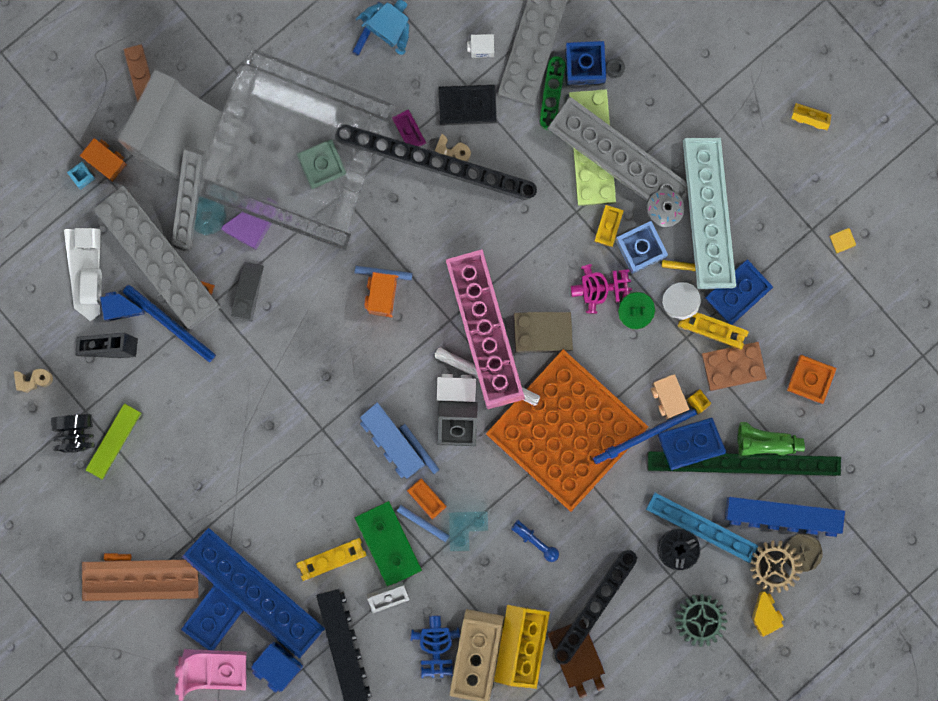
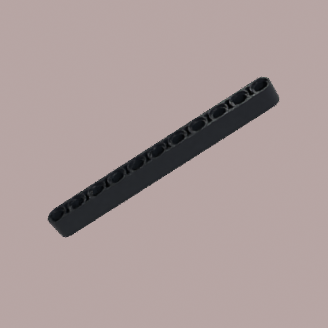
[335,124,537,200]

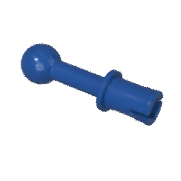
[511,520,559,562]

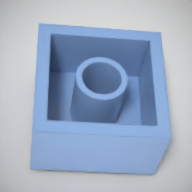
[615,221,668,274]

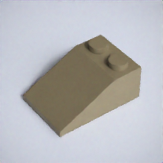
[514,312,573,353]

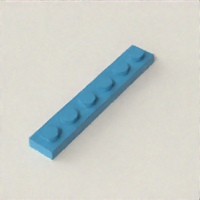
[646,492,758,563]

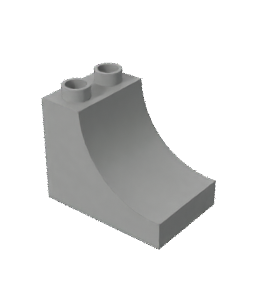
[119,69,257,201]

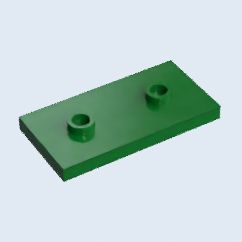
[354,501,422,587]

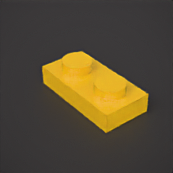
[791,103,832,131]
[594,205,624,247]

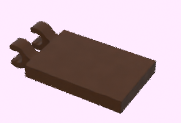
[547,619,605,699]

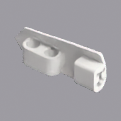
[64,228,102,321]

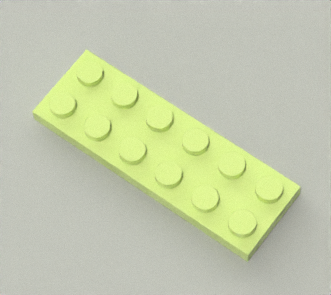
[569,90,616,206]

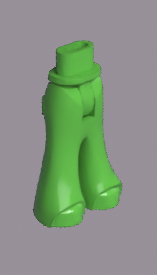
[737,422,805,456]

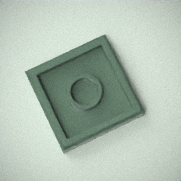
[296,139,347,189]

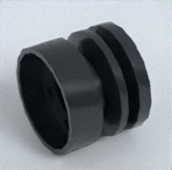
[51,414,95,453]
[657,529,701,570]

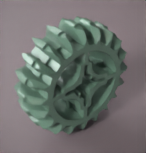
[675,594,728,647]

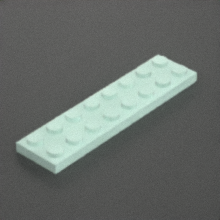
[683,138,736,289]

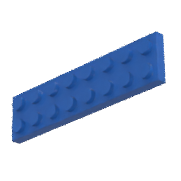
[182,528,325,659]

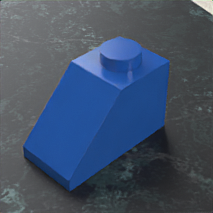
[100,292,145,322]

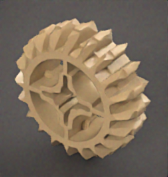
[750,540,803,593]

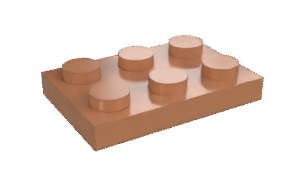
[702,342,767,391]

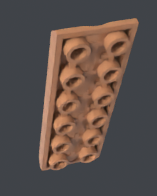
[82,560,199,601]

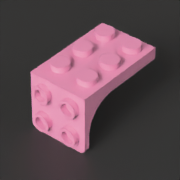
[175,649,247,701]

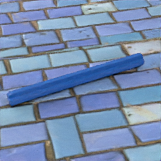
[123,285,216,362]

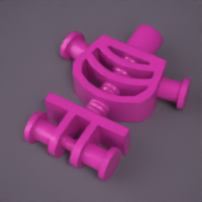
[571,264,632,314]

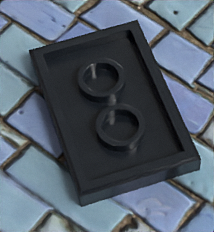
[439,85,497,125]

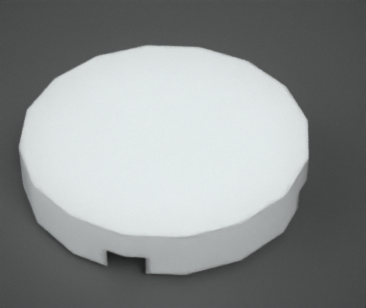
[662,282,701,320]

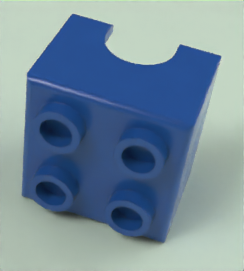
[251,642,303,693]

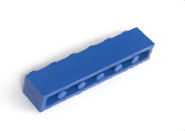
[725,497,845,537]

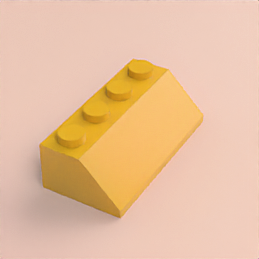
[494,605,550,689]

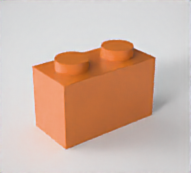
[80,138,127,182]

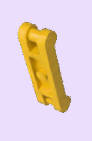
[678,312,749,350]
[296,538,367,581]

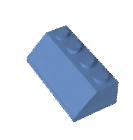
[360,402,425,479]

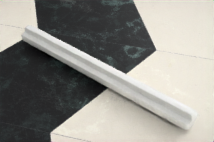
[435,348,540,406]

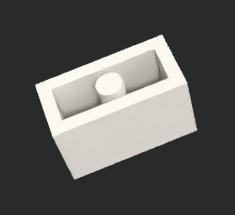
[437,374,476,402]

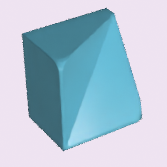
[67,161,95,190]

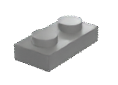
[366,581,409,613]

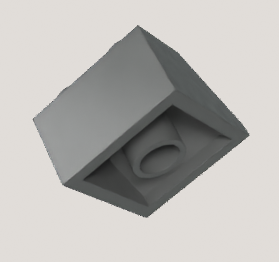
[438,401,478,446]

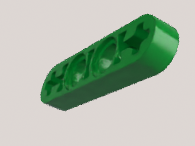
[540,56,565,130]

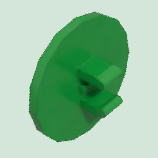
[618,292,655,330]

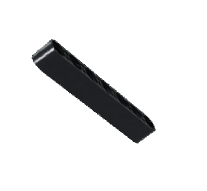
[552,550,637,664]

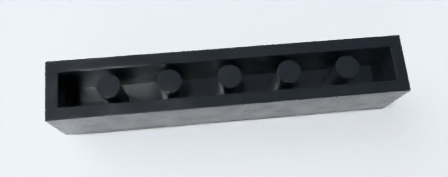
[316,588,372,701]

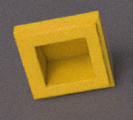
[829,228,856,254]

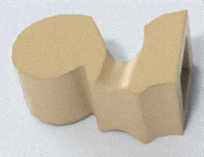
[435,134,471,162]
[14,369,53,393]

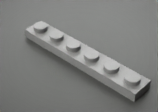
[171,146,205,250]

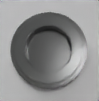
[606,58,625,78]

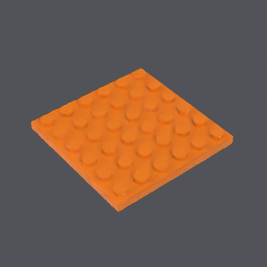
[486,349,649,512]

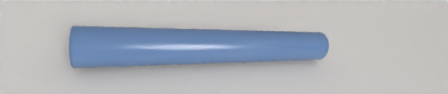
[355,266,413,281]
[399,424,440,474]
[397,505,449,542]

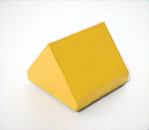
[686,389,711,414]

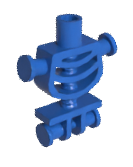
[410,616,460,678]

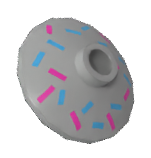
[647,189,684,227]

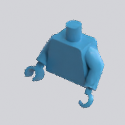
[356,0,409,55]

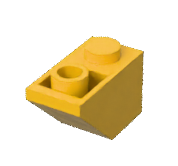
[751,591,784,637]

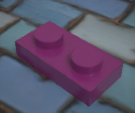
[392,109,426,147]

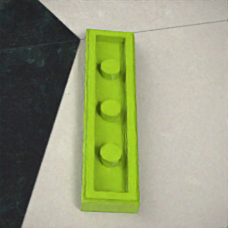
[86,403,142,480]

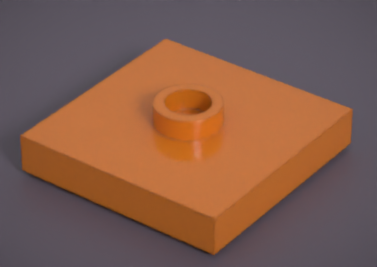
[786,355,837,404]

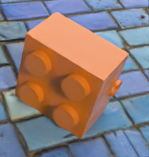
[364,272,399,318]

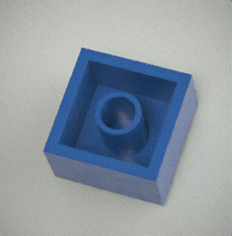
[565,41,606,85]

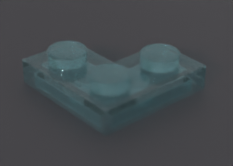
[449,511,488,551]

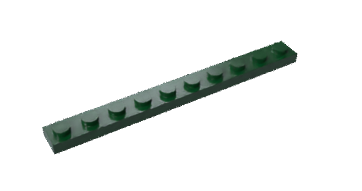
[647,451,841,476]

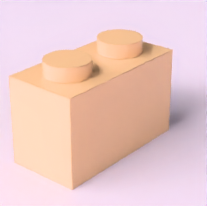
[650,374,690,419]

